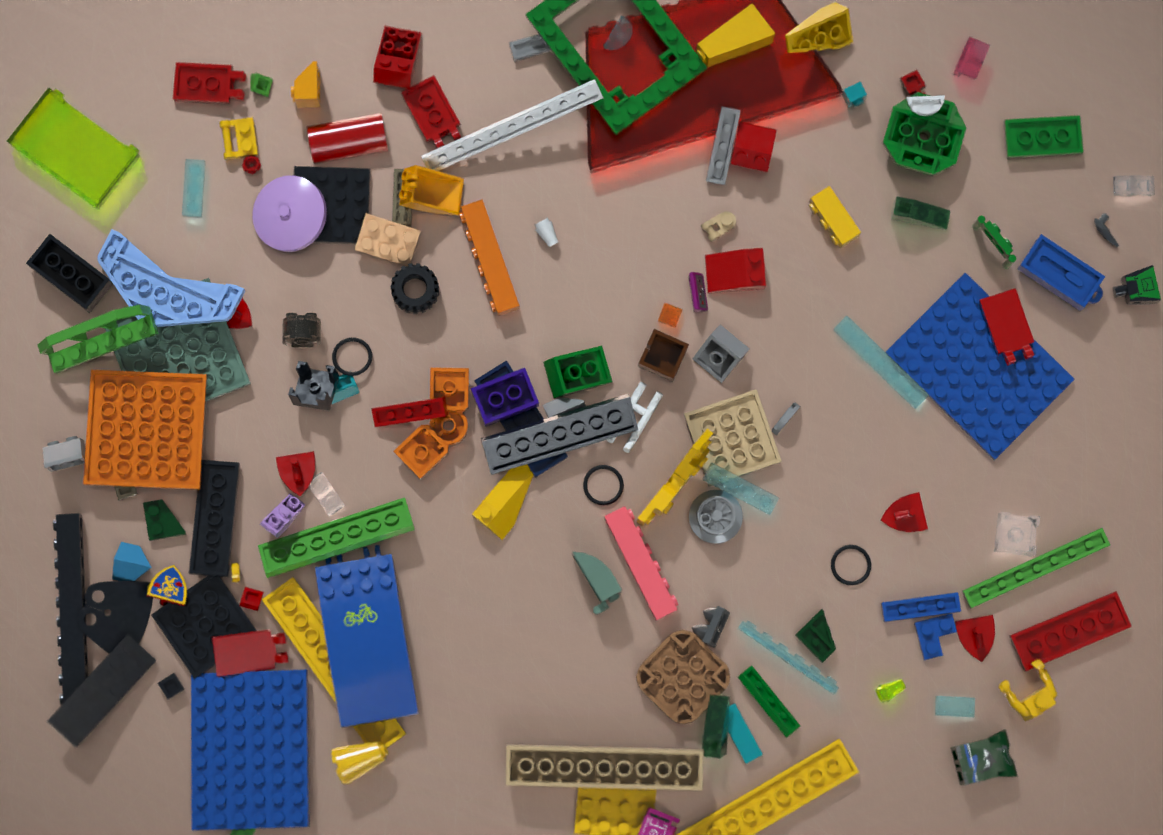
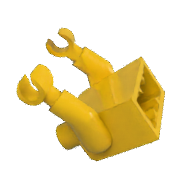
[999,659,1057,721]

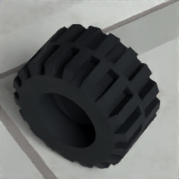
[391,263,439,314]

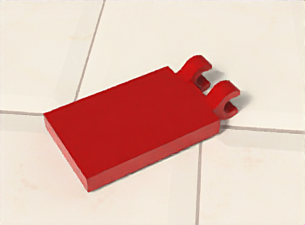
[173,62,246,104]
[401,75,461,149]
[979,288,1034,365]
[212,629,288,677]

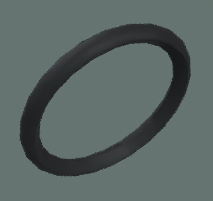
[332,337,372,376]
[583,465,624,505]
[831,545,872,585]

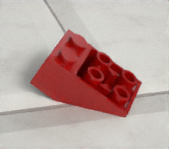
[373,26,422,89]

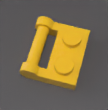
[219,117,258,160]

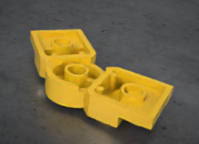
[636,429,713,527]

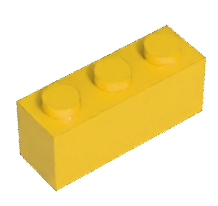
[809,186,861,248]

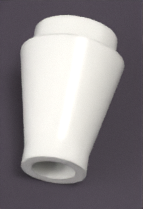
[535,218,558,247]

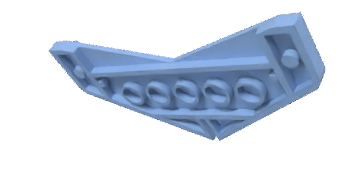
[97,229,246,327]

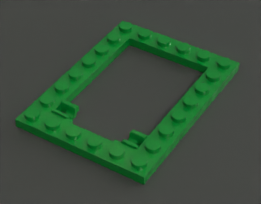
[525,0,707,135]

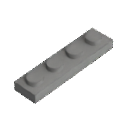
[706,106,741,185]

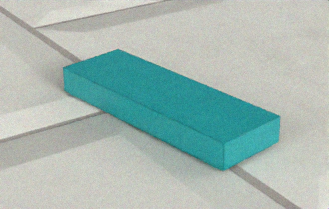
[718,703,763,764]

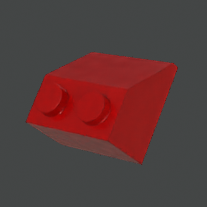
[731,122,777,172]

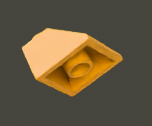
[291,61,320,108]

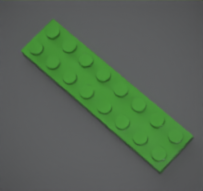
[258,497,415,578]

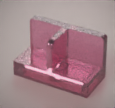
[953,36,990,79]

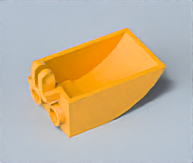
[399,165,464,215]

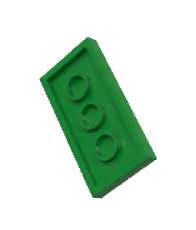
[1004,115,1083,158]

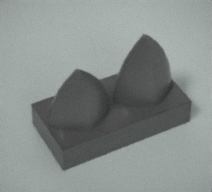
[692,606,730,648]

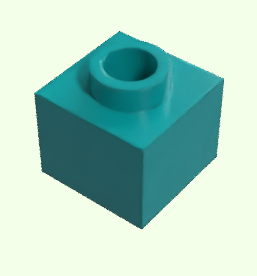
[842,81,867,107]

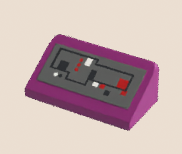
[688,272,708,313]

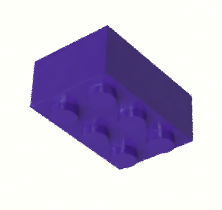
[471,368,539,427]

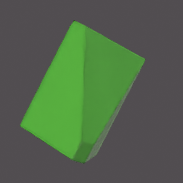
[250,73,273,97]

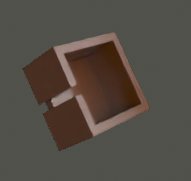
[638,329,689,382]

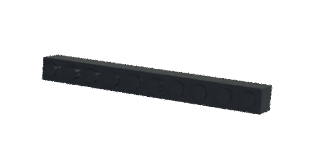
[53,513,88,705]

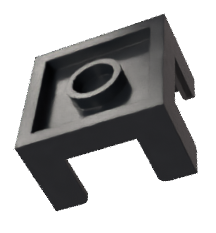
[288,361,340,411]

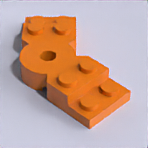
[393,368,469,479]

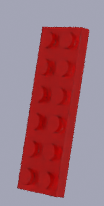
[1010,591,1132,671]

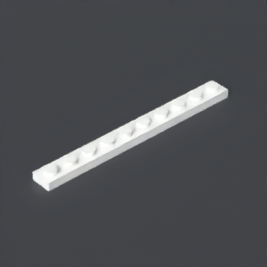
[422,79,603,171]

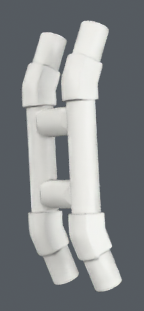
[607,382,663,453]

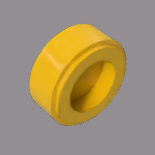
[231,563,240,583]

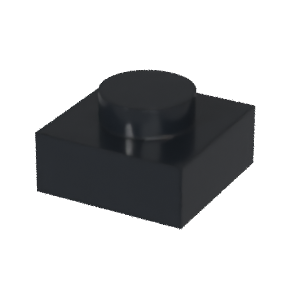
[158,673,185,700]

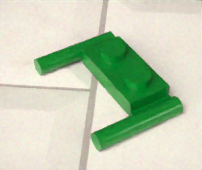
[972,215,1016,269]

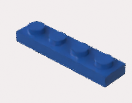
[881,592,961,622]

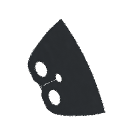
[77,581,153,653]

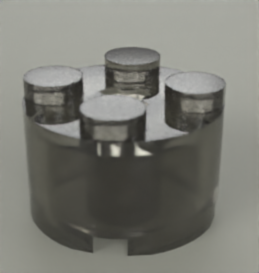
[282,313,321,348]

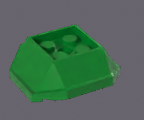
[882,92,966,176]

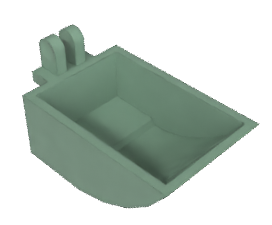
[572,552,622,615]

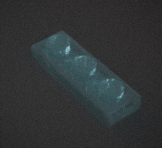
[182,159,205,217]

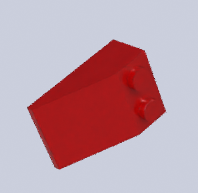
[705,248,766,293]

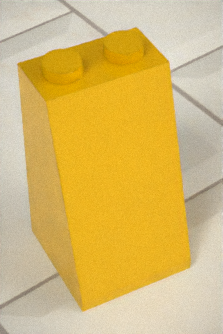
[696,4,775,67]

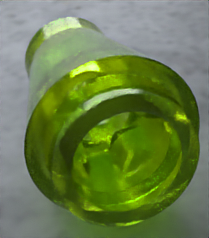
[876,678,906,703]

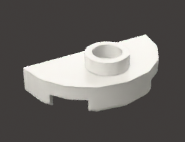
[906,95,945,116]

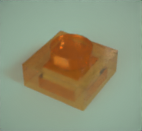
[658,303,683,328]

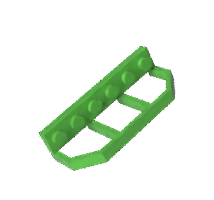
[37,304,159,373]

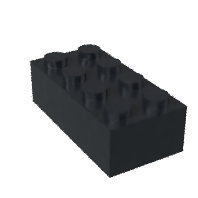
[26,234,113,313]

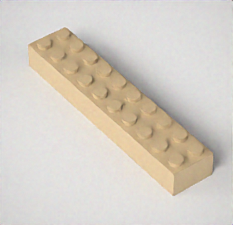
[506,744,703,790]

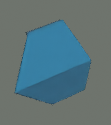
[112,542,152,581]

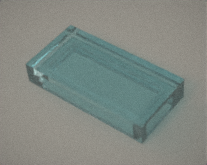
[935,696,975,717]

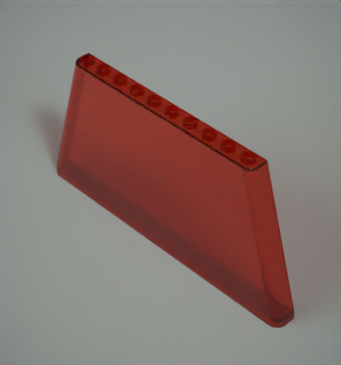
[585,0,843,173]

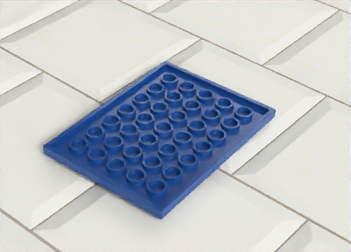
[885,273,1075,460]
[191,670,309,831]

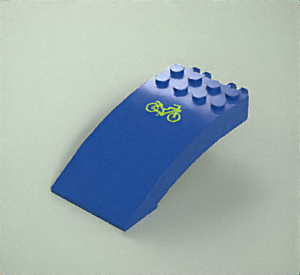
[315,545,418,728]

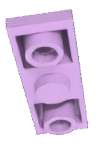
[260,493,305,538]

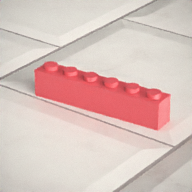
[604,506,679,621]

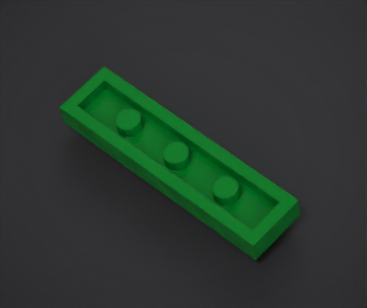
[738,665,800,738]

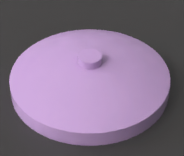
[253,175,327,252]

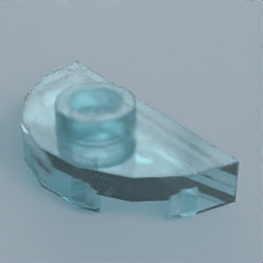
[604,15,632,50]

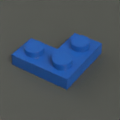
[914,613,957,660]

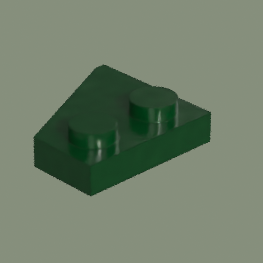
[143,499,187,541]
[795,609,836,663]

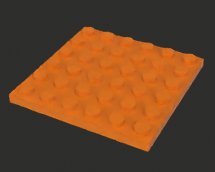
[83,370,207,490]

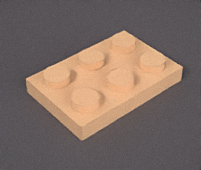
[354,213,421,266]

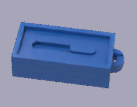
[1017,234,1105,311]

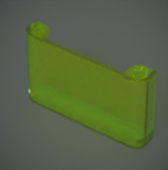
[7,87,140,210]

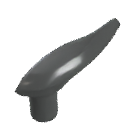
[1094,213,1119,247]

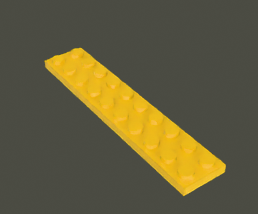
[262,577,406,748]
[676,738,859,835]

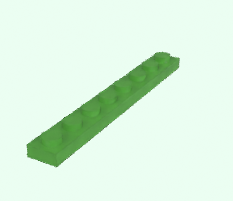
[962,528,1110,609]

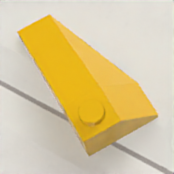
[785,2,853,53]
[472,464,533,540]

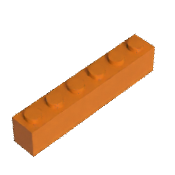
[459,199,520,316]

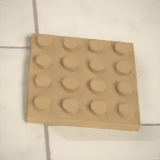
[684,389,782,486]

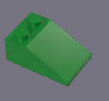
[543,346,613,398]

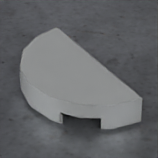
[771,402,800,436]

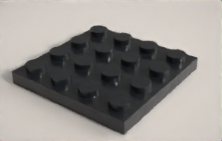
[294,166,370,244]
[151,576,257,679]

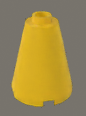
[331,741,388,785]

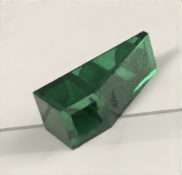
[891,196,950,230]
[702,694,730,759]

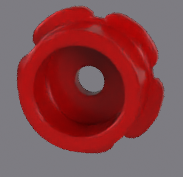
[242,156,261,174]

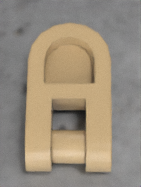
[701,211,736,242]

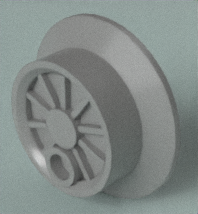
[689,490,743,544]

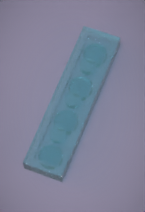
[702,462,779,515]

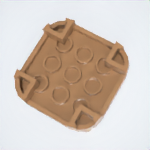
[636,630,730,724]

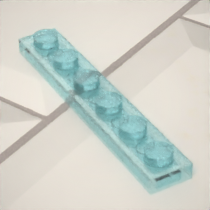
[833,316,929,409]
[737,621,839,694]

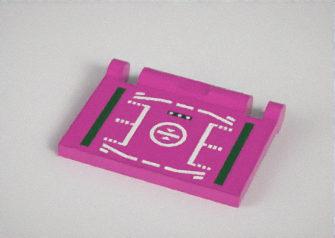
[638,807,680,835]

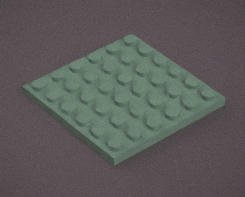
[105,278,251,402]

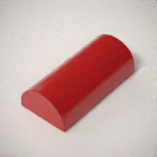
[307,113,388,164]

